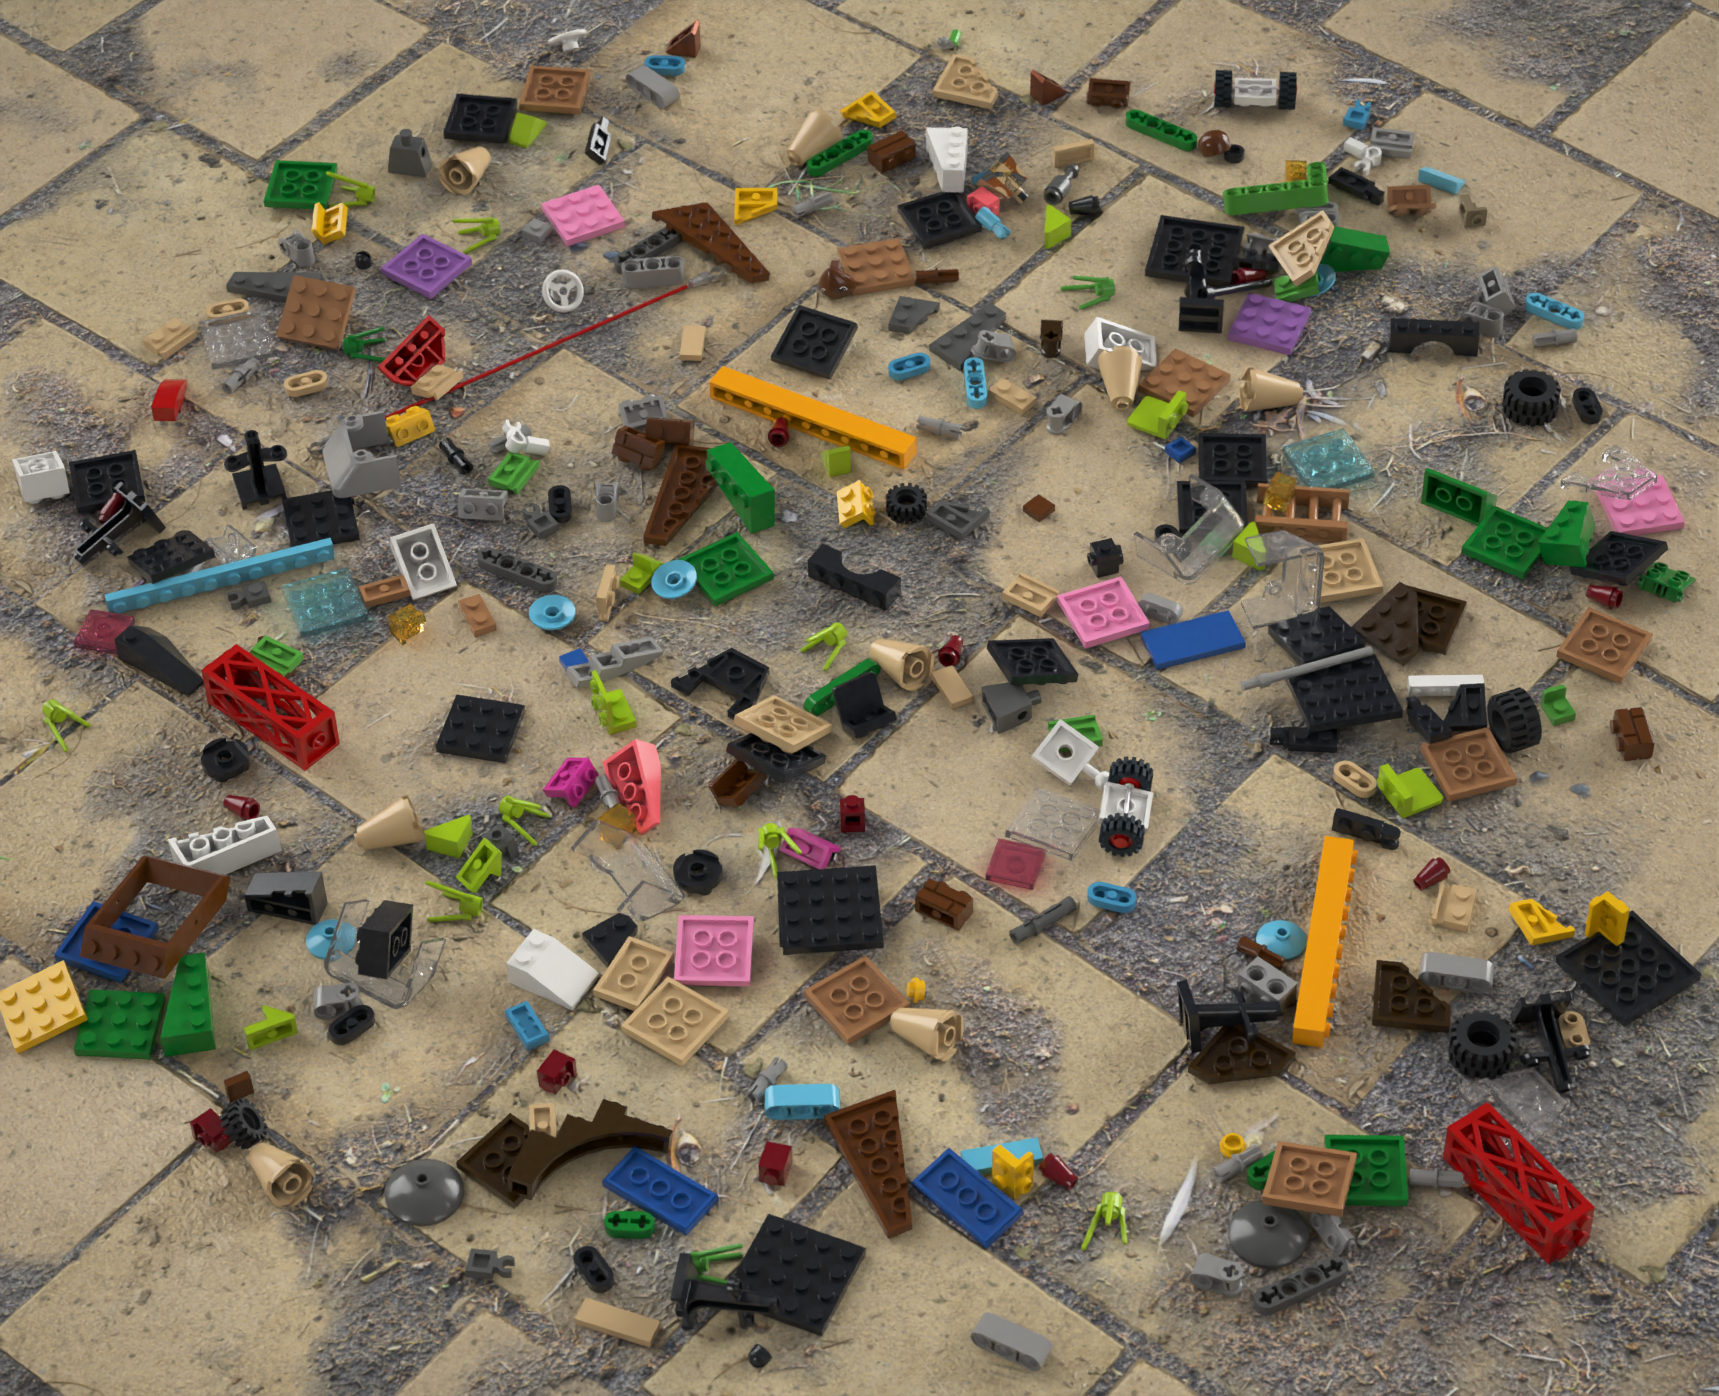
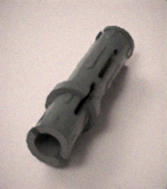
[1009,896,1077,945]

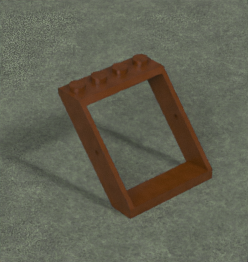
[80,855,230,979]

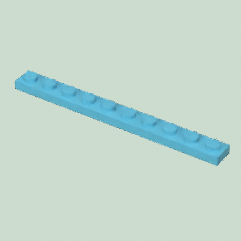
[105,538,335,615]

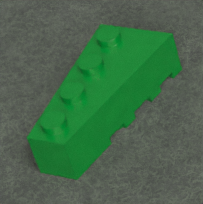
[705,442,775,534]
[160,952,216,1057]

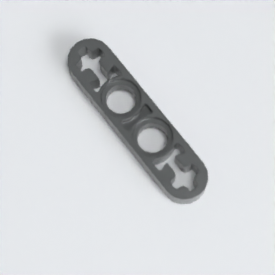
[614,227,682,274]
[477,547,558,592]
[1254,1256,1348,1316]

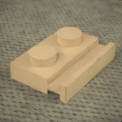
[143,317,197,359]
[411,365,464,400]
[596,564,619,622]
[1002,573,1060,617]
[1431,882,1477,932]

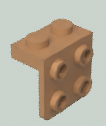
[1387,185,1436,216]

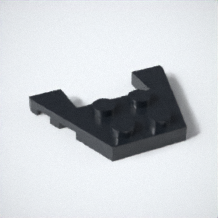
[671,648,770,720]

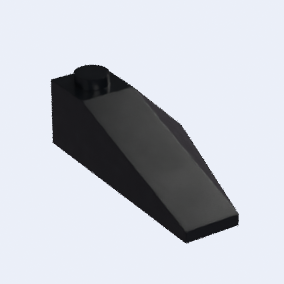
[114,625,204,697]

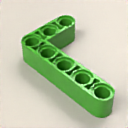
[1223,162,1329,215]

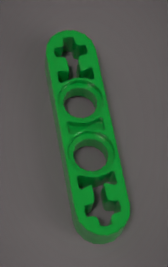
[1126,110,1197,151]
[807,130,873,177]
[803,658,881,717]

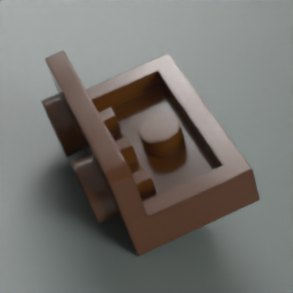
[1087,78,1131,108]
[709,760,768,807]

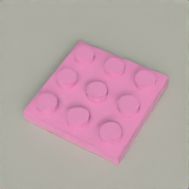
[541,185,625,246]
[1596,475,1685,536]
[1057,577,1150,649]
[674,915,754,986]

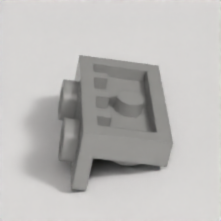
[617,394,668,429]
[458,488,508,521]

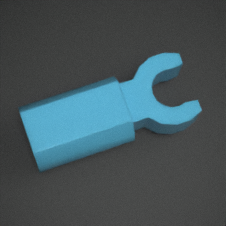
[975,207,1011,239]

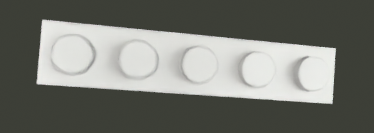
[1407,675,1484,697]

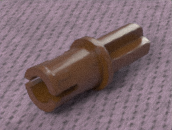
[916,268,959,285]
[1236,936,1286,970]

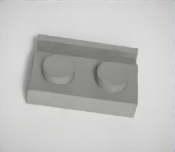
[1369,127,1415,158]

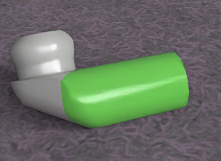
[937,29,961,51]

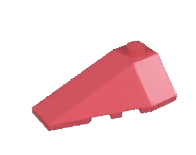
[602,739,661,835]

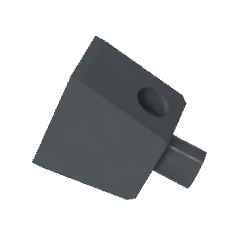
[388,129,432,178]
[982,682,1042,734]

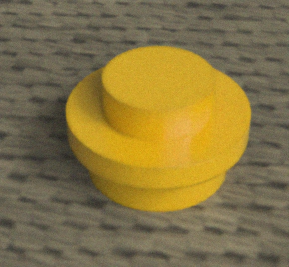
[906,977,925,1003]
[1219,1133,1246,1158]

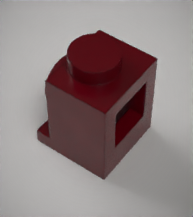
[840,795,865,833]
[537,1049,577,1094]
[190,1108,232,1153]

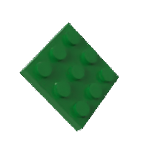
[264,160,338,210]
[1461,506,1548,579]
[679,532,774,606]
[74,989,166,1060]
[1324,1134,1408,1207]

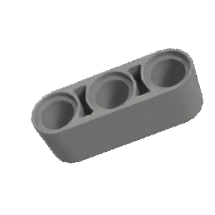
[626,65,680,109]
[621,256,685,288]
[1418,952,1494,993]
[970,1313,1053,1371]

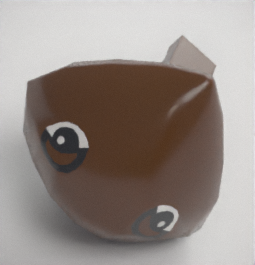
[818,260,856,300]

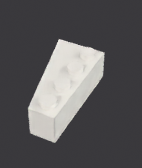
[926,127,968,192]
[168,816,282,875]

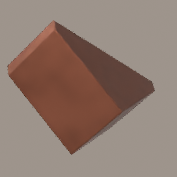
[666,20,701,58]
[1030,70,1068,106]

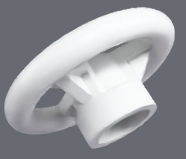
[548,29,587,53]
[542,270,584,313]

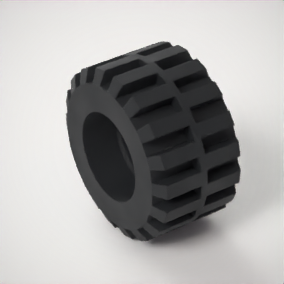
[1502,369,1561,427]
[1487,687,1542,754]
[1448,1010,1516,1080]

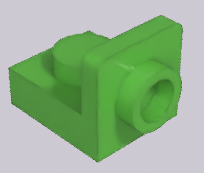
[1540,684,1576,726]

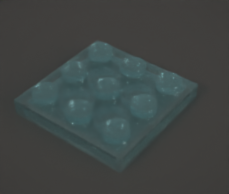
[1283,428,1375,489]
[281,567,368,638]

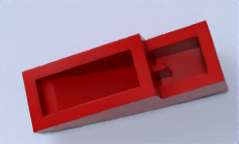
[151,379,187,421]

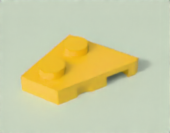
[840,91,897,128]
[734,188,778,225]
[1508,899,1576,946]

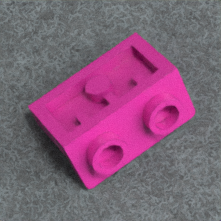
[543,758,599,807]

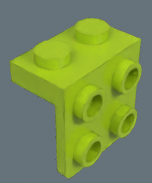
[1127,390,1188,440]
[1377,763,1443,819]

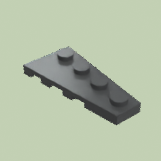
[226,272,323,303]
[929,303,1006,372]

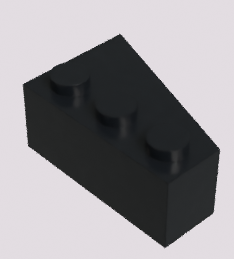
[244,872,328,925]

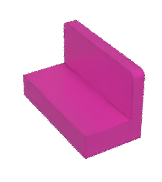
[780,828,841,869]

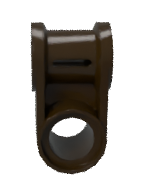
[1040,319,1063,358]

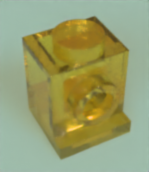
[1284,160,1307,182]
[387,604,426,645]

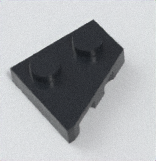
[1232,248,1283,271]
[1443,683,1487,731]
[582,910,638,968]

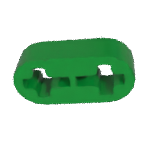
[1247,1151,1275,1190]
[604,1211,655,1239]

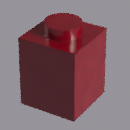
[758,1141,793,1187]

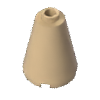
[787,109,842,166]
[438,147,491,195]
[1098,346,1142,410]
[1239,367,1303,412]
[869,638,934,691]
[354,795,425,850]
[890,1008,964,1061]
[248,1143,315,1208]

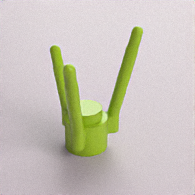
[326,172,375,208]
[452,217,501,254]
[800,622,847,671]
[42,699,90,752]
[498,795,550,846]
[758,823,802,878]
[425,880,483,922]
[1081,1192,1128,1251]

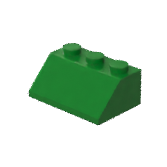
[1421,468,1497,526]

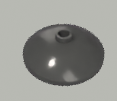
[385,1159,464,1226]
[1228,1200,1309,1269]

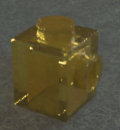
[1264,471,1298,513]
[597,803,637,847]

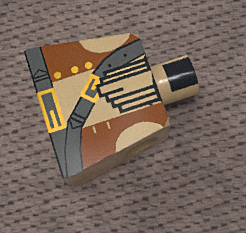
[976,152,1029,205]

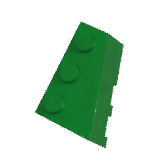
[1319,226,1390,272]
[1538,500,1595,567]

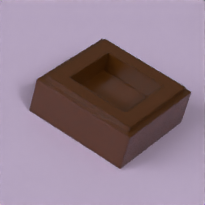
[1023,494,1055,522]
[223,1071,254,1103]

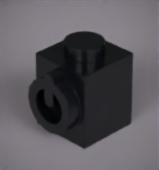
[1087,538,1124,578]

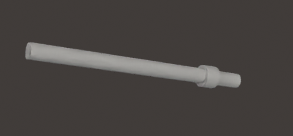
[1240,646,1373,691]

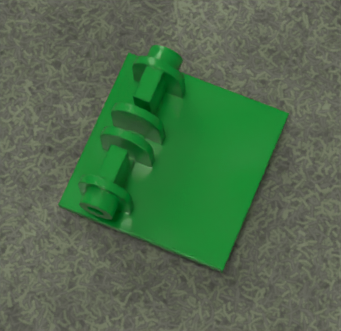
[1637,562,1696,603]

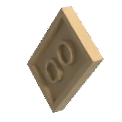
[593,936,674,1011]

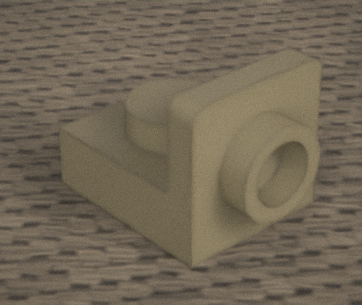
[1458,194,1488,228]

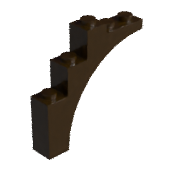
[507,1099,673,1201]

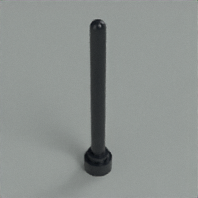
[1196,278,1273,299]

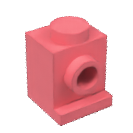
[967,186,1000,216]

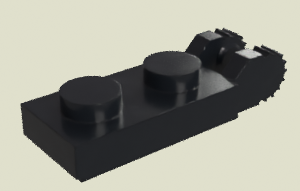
[1332,808,1401,850]

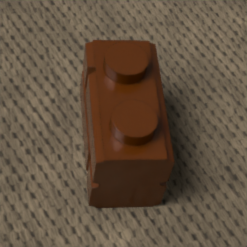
[867,130,916,173]
[646,417,695,444]
[611,426,666,471]
[1610,707,1655,761]
[915,878,973,931]

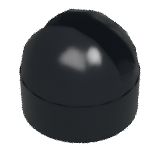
[355,251,372,269]
[748,1344,772,1368]

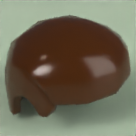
[1198,130,1231,157]

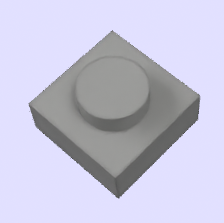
[522,218,552,244]

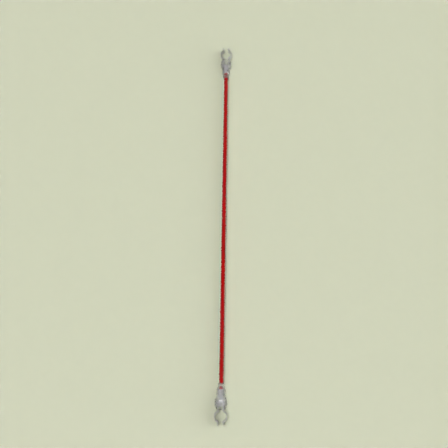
[307,266,725,455]

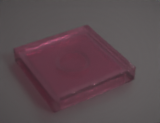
[74,609,135,655]
[985,838,1046,890]

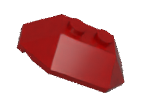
[377,315,445,387]

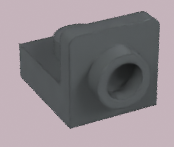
[481,823,519,860]

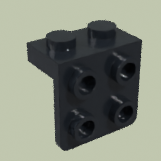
[832,671,897,738]

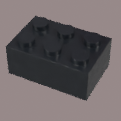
[355,900,413,979]

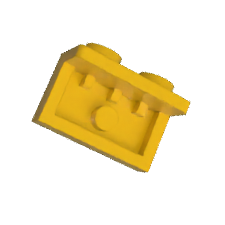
[311,202,348,245]
[386,406,436,447]
[837,480,875,529]
[1584,891,1630,946]
[992,1144,1034,1200]

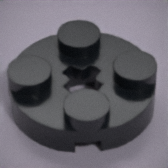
[201,738,250,783]
[673,849,723,896]

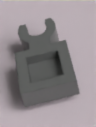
[523,503,559,539]
[227,580,271,610]
[465,1248,515,1279]

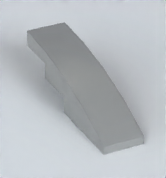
[566,637,663,688]

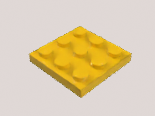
[0,960,88,1054]

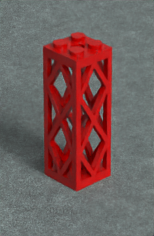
[201,644,340,771]
[1443,1102,1595,1265]

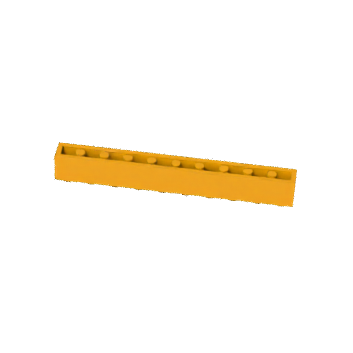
[709,366,917,470]
[1292,836,1358,1048]

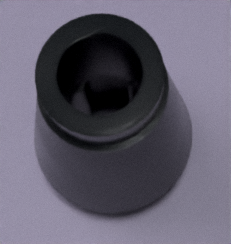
[1068,195,1100,216]

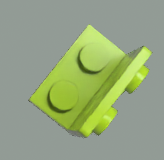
[589,670,637,735]

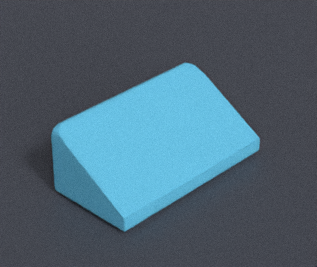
[1418,167,1465,195]

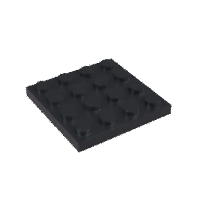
[1145,215,1245,287]
[1284,654,1403,733]
[777,865,884,955]
[1555,910,1701,1027]
[734,1214,866,1337]

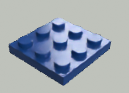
[54,901,159,983]

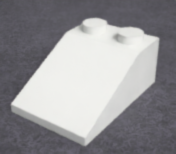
[1084,317,1157,371]
[12,451,70,504]
[390,523,457,601]
[506,929,599,1011]

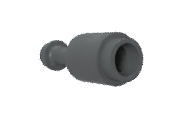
[1044,164,1079,205]

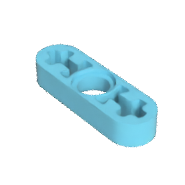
[1525,293,1584,330]
[964,357,987,409]

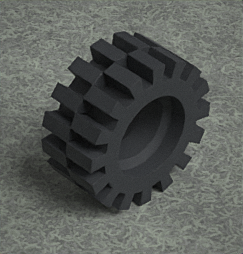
[886,483,927,524]
[220,1098,268,1149]

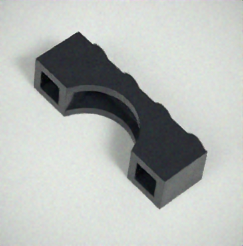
[1389,318,1480,357]
[808,543,901,611]

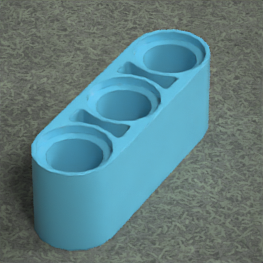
[765,1084,840,1120]

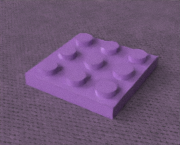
[381,234,472,299]
[1228,293,1311,355]

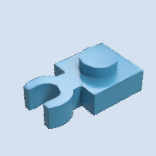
[1343,99,1371,130]

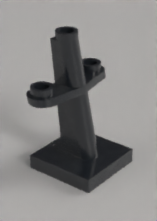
[1178,249,1224,334]
[224,430,287,510]
[72,482,166,565]
[1177,980,1282,1053]
[1510,990,1592,1094]
[670,1253,780,1330]

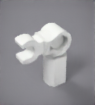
[1343,137,1382,177]
[502,420,550,456]

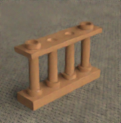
[1255,483,1350,543]

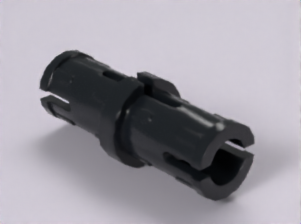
[439,437,473,475]

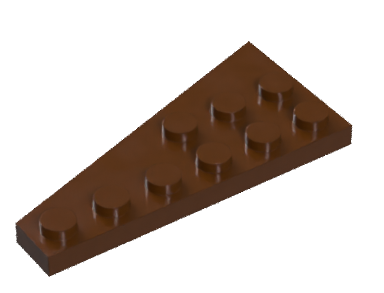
[652,202,770,284]
[643,443,718,546]
[824,1089,912,1239]

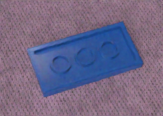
[1141,610,1246,670]
[602,1146,718,1236]
[912,1148,1024,1249]

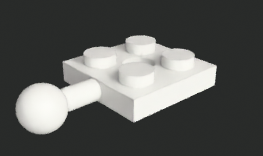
[1031,719,1109,790]

